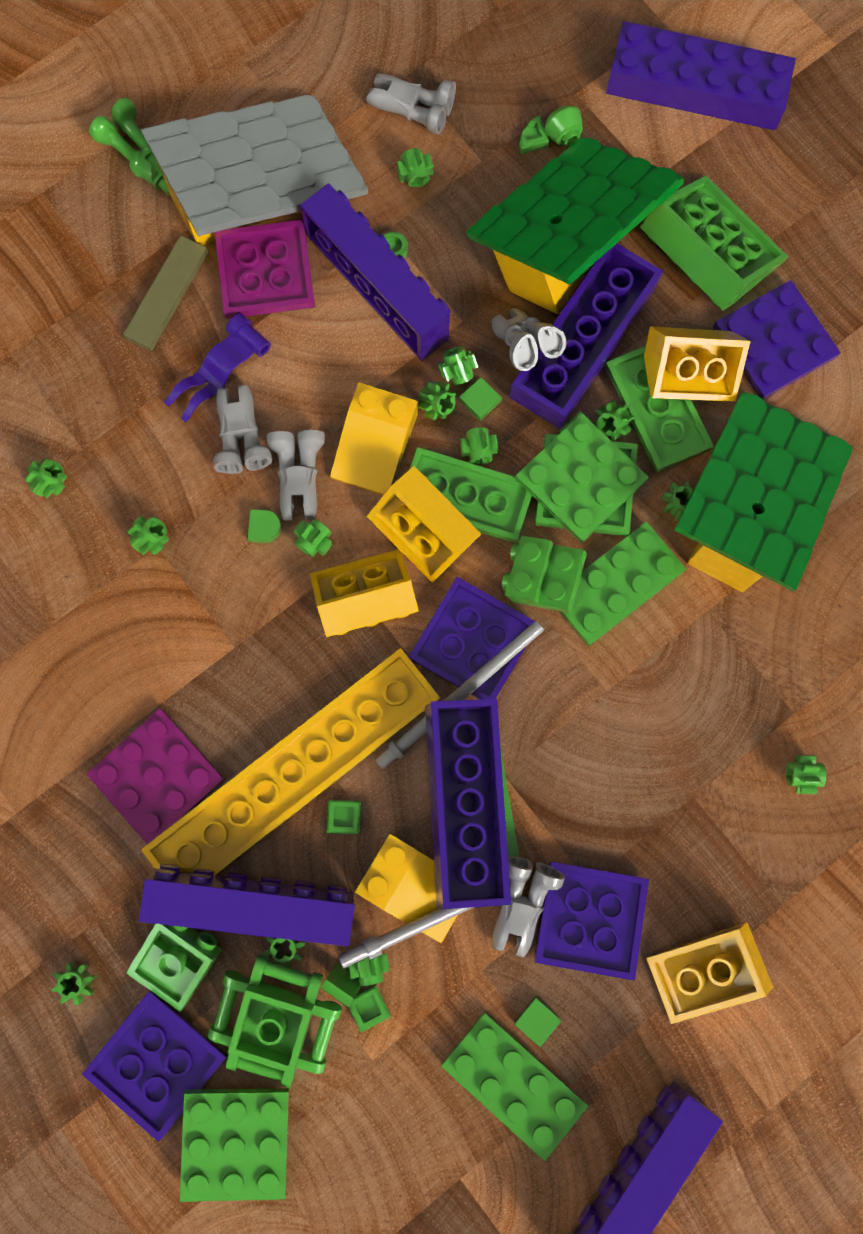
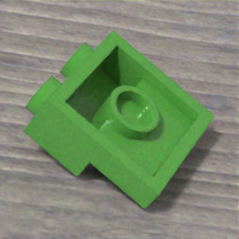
[502,536,587,613]
[126,924,222,1012]

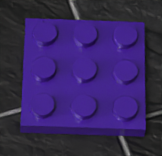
[713,280,841,399]
[409,577,535,700]
[534,861,649,981]
[82,991,228,1142]

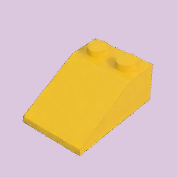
[330,382,418,495]
[355,834,458,943]
[646,922,774,1024]

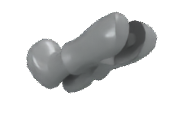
[366,73,456,135]
[491,308,566,371]
[213,384,272,474]
[266,430,325,521]
[492,856,565,957]

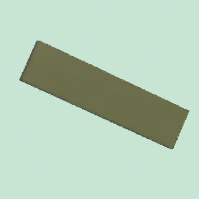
[123,235,209,352]

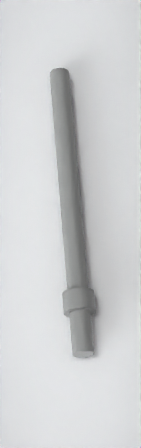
[338,907,474,969]

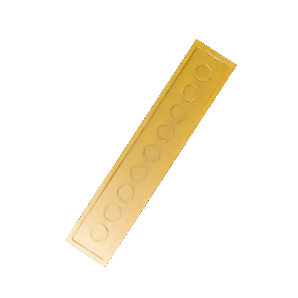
[141,648,440,876]

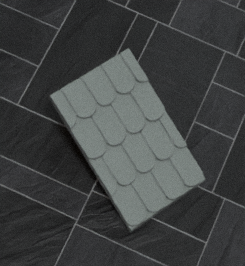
[141,95,368,245]

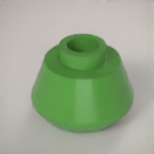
[544,105,583,146]

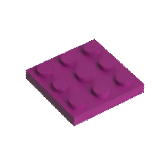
[215,220,315,319]
[86,708,225,844]

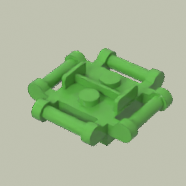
[208,955,342,1089]

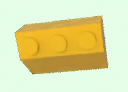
[644,326,750,402]
[366,466,481,583]
[310,549,419,637]

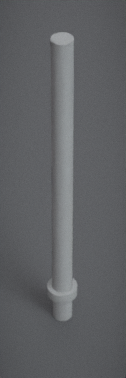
[375,620,544,769]

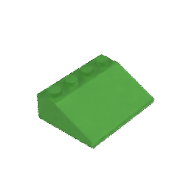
[640,176,789,311]

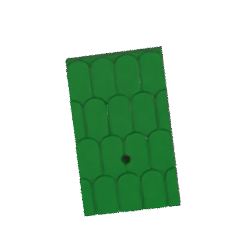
[466,137,684,314]
[674,391,853,593]

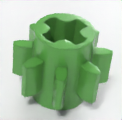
[397,148,434,188]
[438,346,478,385]
[418,381,456,420]
[593,400,634,441]
[460,427,498,465]
[25,458,67,498]
[661,481,694,521]
[127,515,169,555]
[293,519,332,558]
[786,755,827,794]
[263,937,306,968]
[348,953,390,986]
[51,962,97,1006]

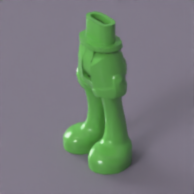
[89,97,170,196]

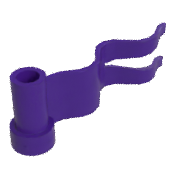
[164,313,271,423]

